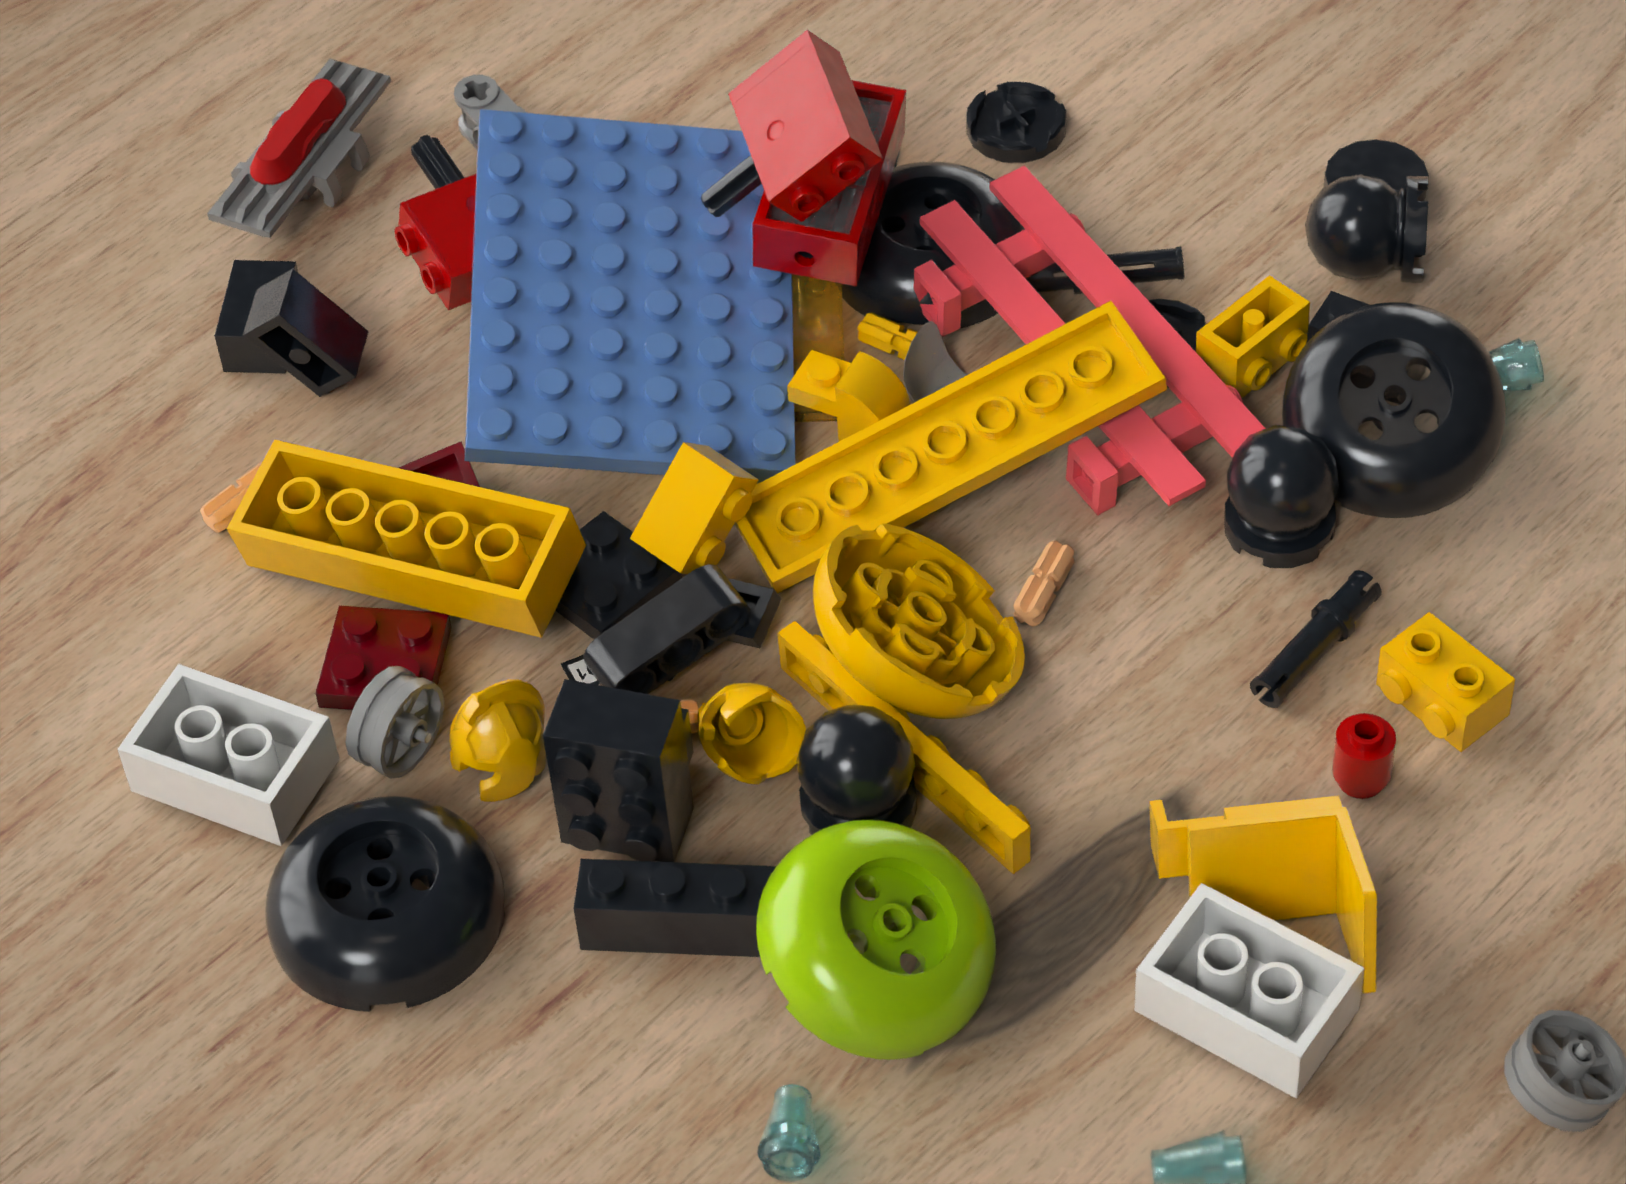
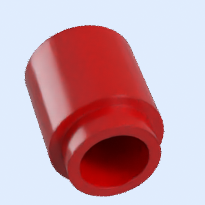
[1332,713,1396,799]

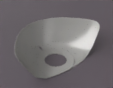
[903,321,967,403]

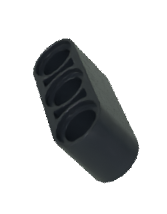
[583,564,750,694]

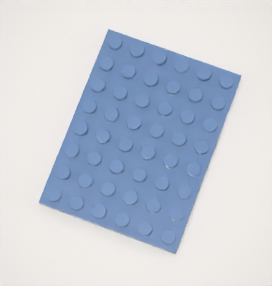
[464,109,795,482]

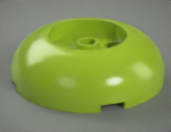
[756,820,996,1060]

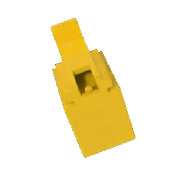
[1149,796,1377,994]

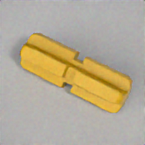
[857,312,935,361]

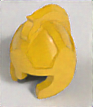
[449,679,547,802]
[698,683,806,785]

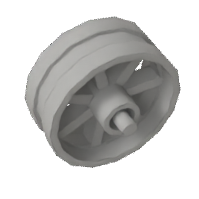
[345,666,445,779]
[1504,1010,1626,1132]

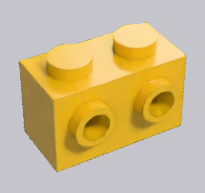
[1196,275,1310,398]
[630,442,759,574]
[1376,612,1515,752]

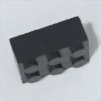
[543,679,694,862]

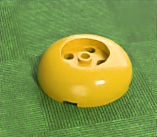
[813,523,1025,719]

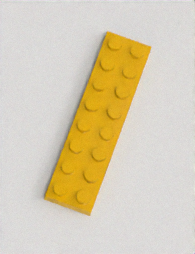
[734,301,1167,594]

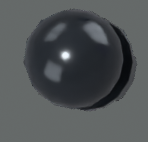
[1305,174,1429,283]
[1224,425,1339,568]
[796,704,917,835]

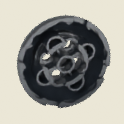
[832,161,1025,329]
[1282,302,1506,518]
[265,796,505,1012]

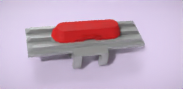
[207,59,391,238]

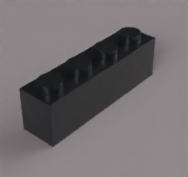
[573,859,776,957]

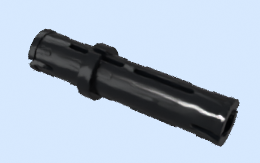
[1026,246,1184,294]
[1250,570,1382,708]

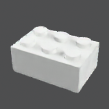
[117,664,339,846]
[1135,883,1364,1098]

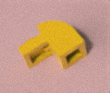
[787,350,910,442]

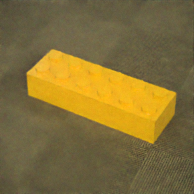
[227,439,586,638]

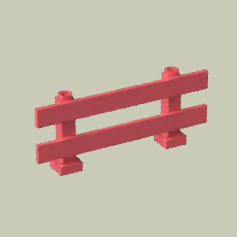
[914,165,1266,516]

